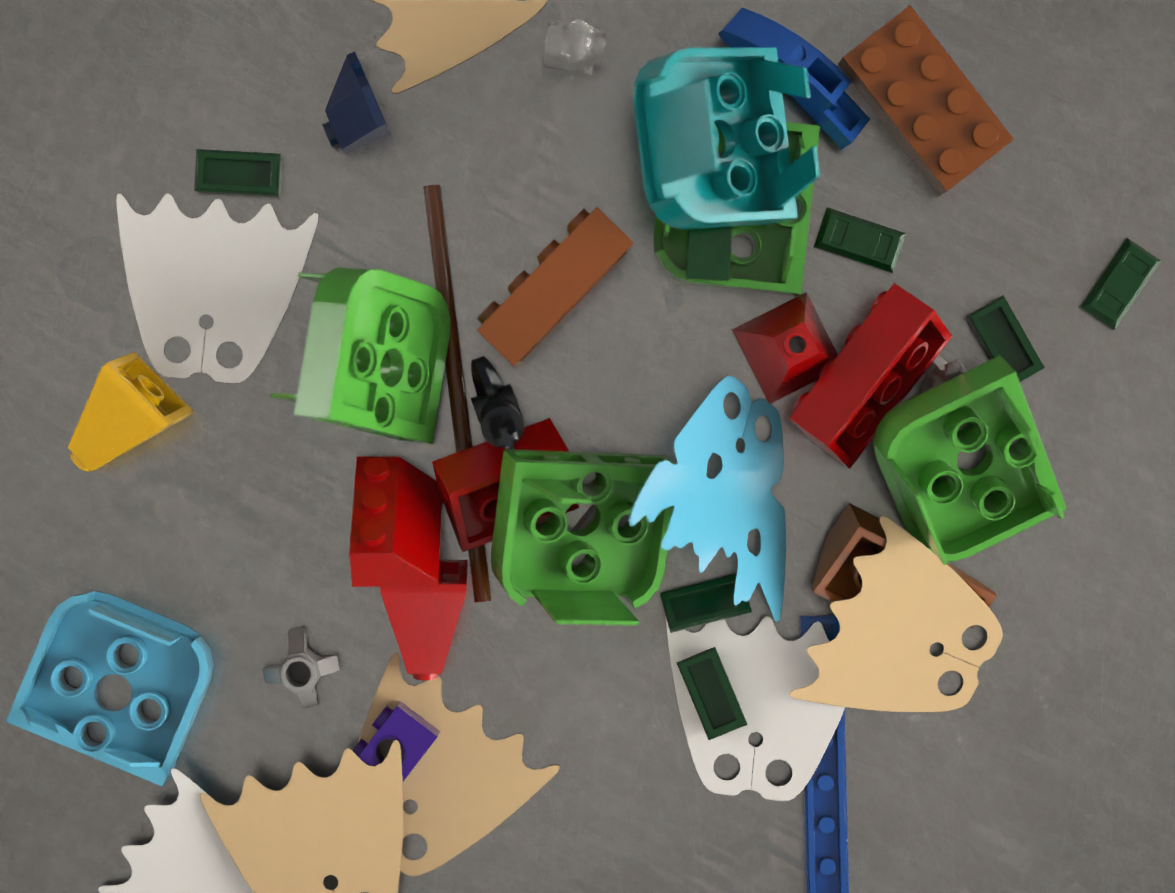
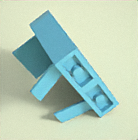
[5,591,214,787]

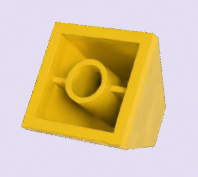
[68,352,194,472]

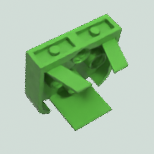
[653,122,820,296]
[271,267,451,444]
[873,356,1067,566]
[491,449,676,625]

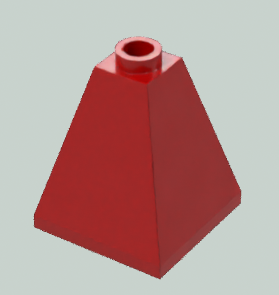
[732,292,838,404]
[380,560,468,681]

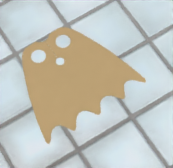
[371,0,548,93]
[789,516,1003,712]
[358,653,560,876]
[200,740,403,893]

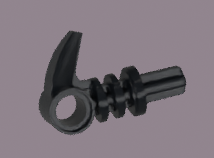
[471,356,524,451]

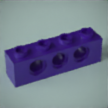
[352,701,440,781]

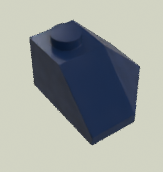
[322,52,391,154]

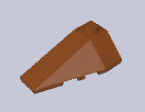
[812,503,997,628]

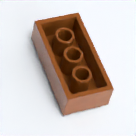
[838,5,1014,196]
[477,207,634,368]

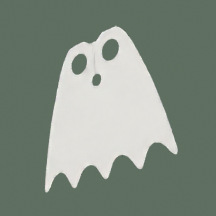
[116,193,318,383]
[666,616,845,801]
[98,768,254,893]

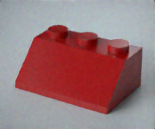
[432,418,579,552]
[349,456,443,587]

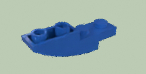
[718,8,870,150]

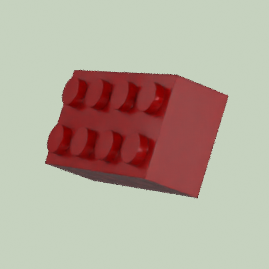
[789,283,952,469]

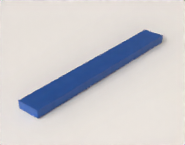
[799,614,849,893]

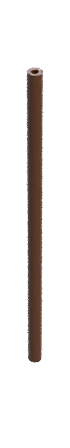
[423,185,491,602]

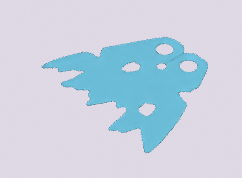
[630,376,786,622]

